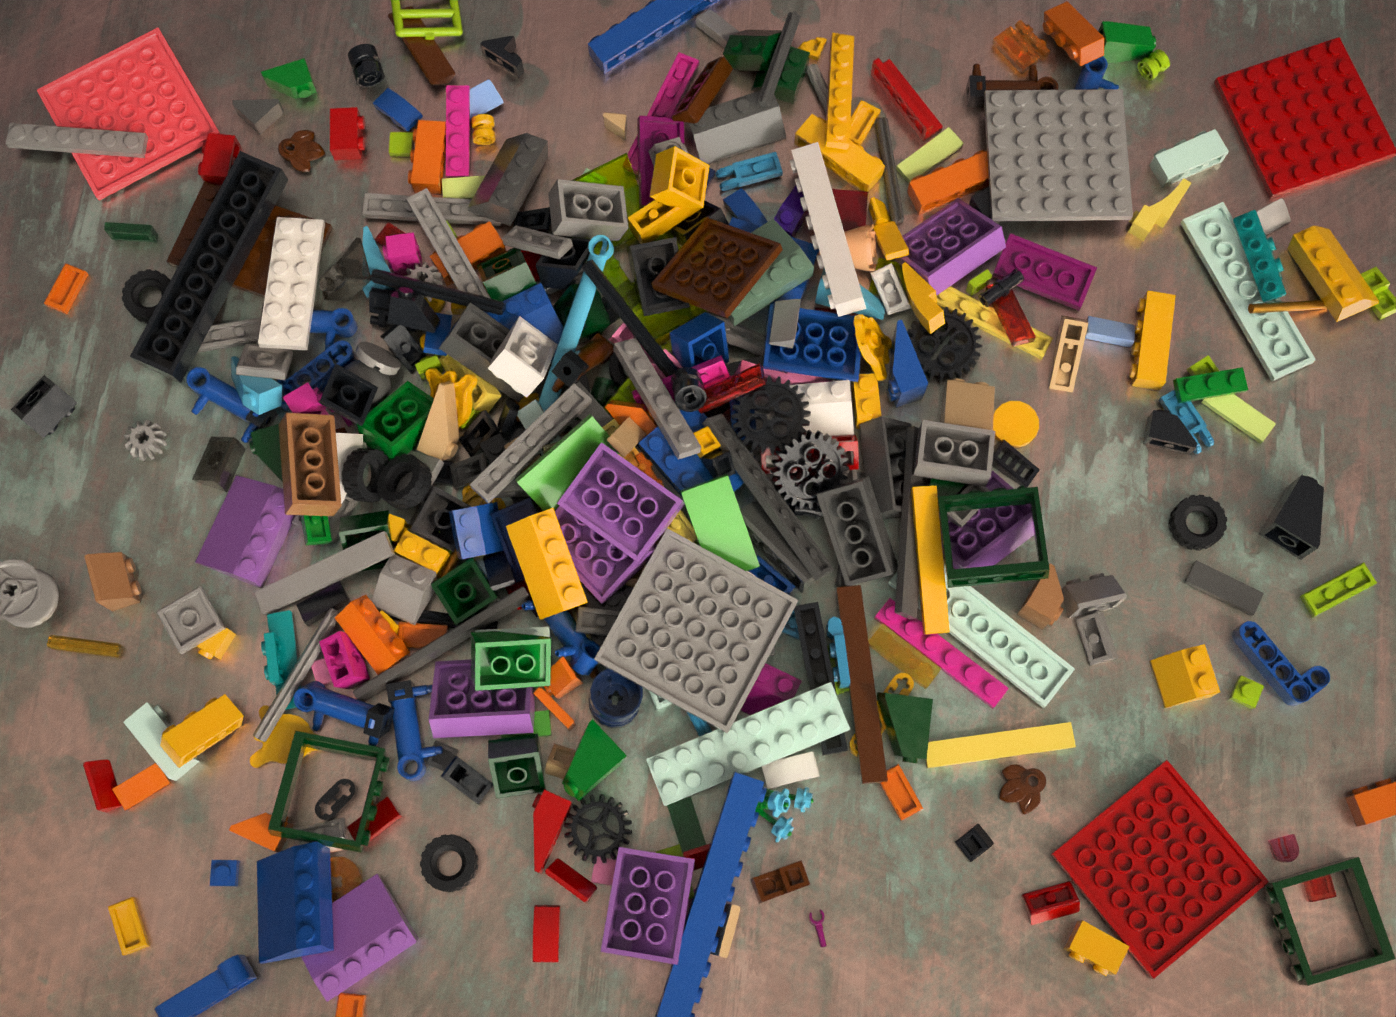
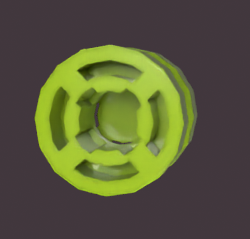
[1137,49,1170,81]

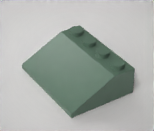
[728,219,814,326]

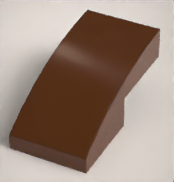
[750,860,810,904]

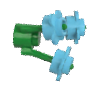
[755,787,814,843]

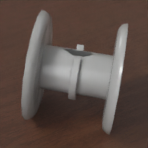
[0,559,59,628]

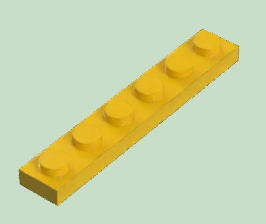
[825,33,854,150]

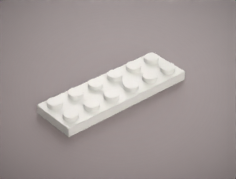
[258,217,325,350]

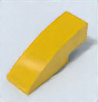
[902,262,945,334]

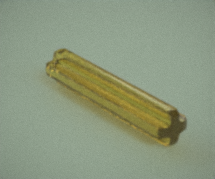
[47,635,122,657]

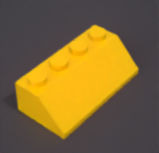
[1287,226,1379,322]
[506,508,588,620]

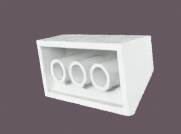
[755,380,854,437]

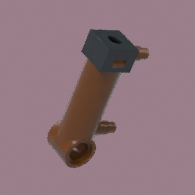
[966,64,1059,107]
[551,332,614,393]

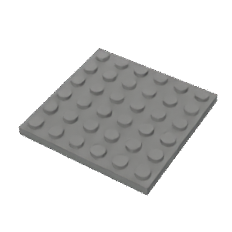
[984,89,1133,221]
[594,528,799,733]

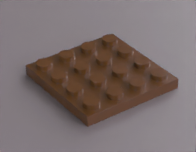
[651,217,783,318]

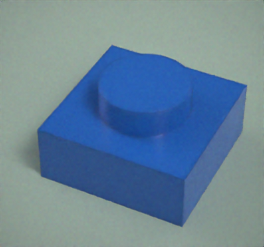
[210,860,240,887]

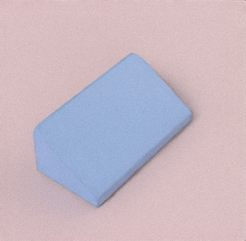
[470,79,504,121]
[1085,316,1135,348]

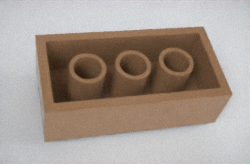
[279,413,342,516]

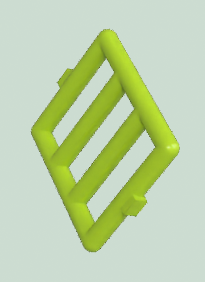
[391,0,463,40]

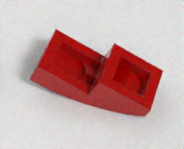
[533,905,560,962]

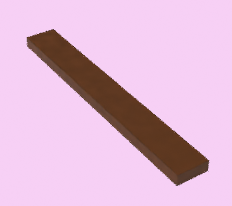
[836,585,888,785]

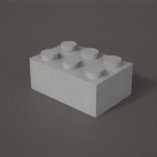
[548,179,629,241]
[913,420,996,487]

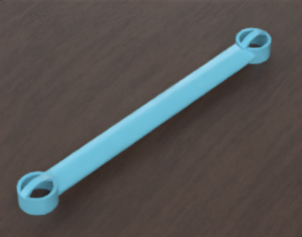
[539,235,614,412]

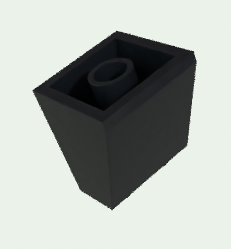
[1259,474,1324,560]

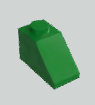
[261,58,317,99]

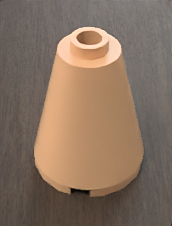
[818,224,877,271]

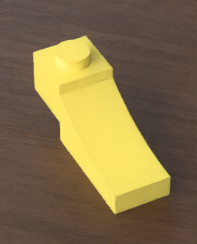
[1128,178,1191,241]
[439,354,501,413]

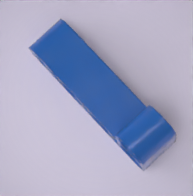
[276,340,357,412]
[1232,621,1330,706]
[154,955,257,1017]

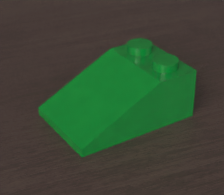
[357,381,434,461]
[471,631,551,691]

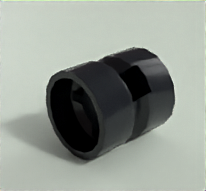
[348,44,385,88]
[671,367,707,412]

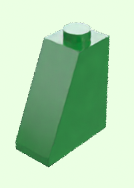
[1098,21,1156,64]
[562,719,627,801]

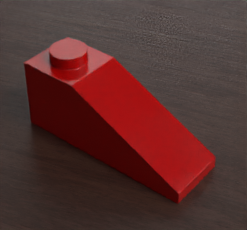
[532,789,573,874]

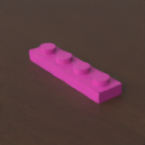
[446,85,470,178]
[632,355,731,404]

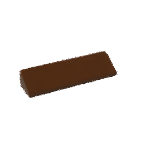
[388,6,455,85]
[672,56,733,123]

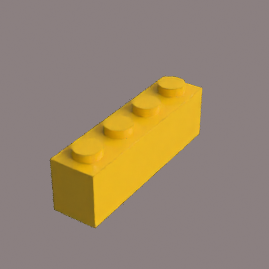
[794,114,885,193]
[1129,291,1176,391]

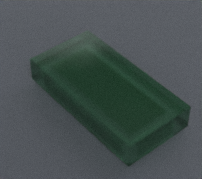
[104,222,158,242]
[667,797,706,853]

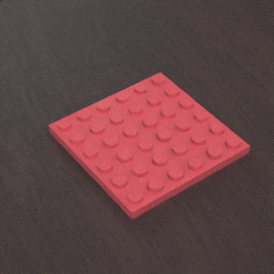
[37,28,220,201]

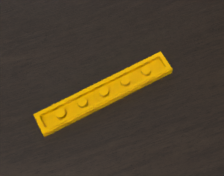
[911,486,950,634]

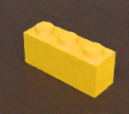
[628,200,700,244]
[160,694,244,768]

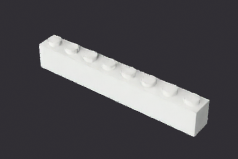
[789,142,866,317]

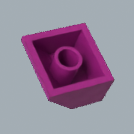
[740,663,802,715]

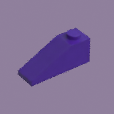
[774,186,809,238]

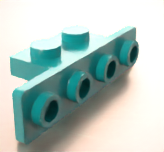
[1233,210,1286,303]
[261,610,302,710]

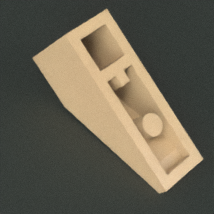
[1049,315,1088,392]
[416,382,459,461]

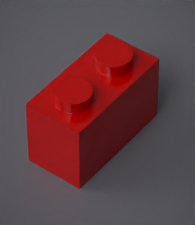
[330,107,365,160]
[198,133,241,186]

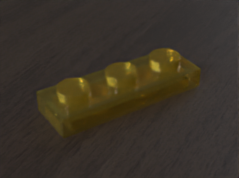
[869,623,941,690]

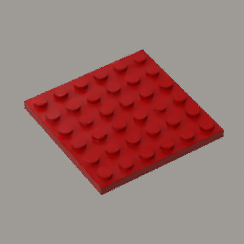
[1214,37,1396,199]
[1051,760,1269,979]

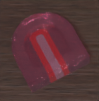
[1268,834,1299,863]

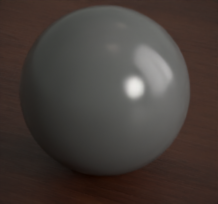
[344,360,391,412]

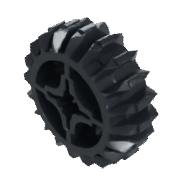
[564,794,632,864]

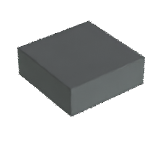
[425,740,459,771]

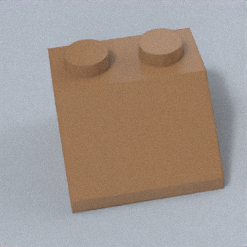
[84,552,142,612]
[1017,563,1064,630]

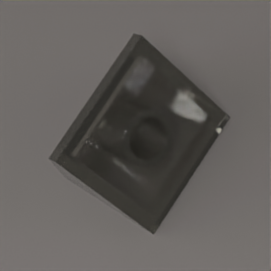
[192,436,246,492]

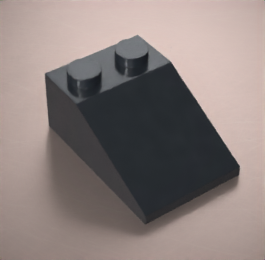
[626,237,690,316]

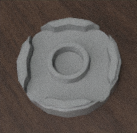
[355,342,401,375]

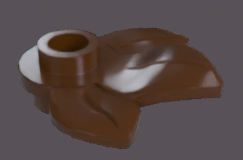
[278,130,325,172]
[999,764,1046,815]

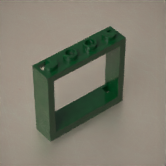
[938,485,1050,588]
[268,731,390,853]
[1265,857,1396,986]

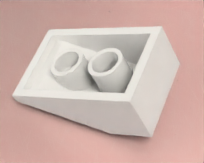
[488,316,557,397]

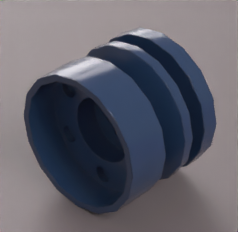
[588,668,643,728]

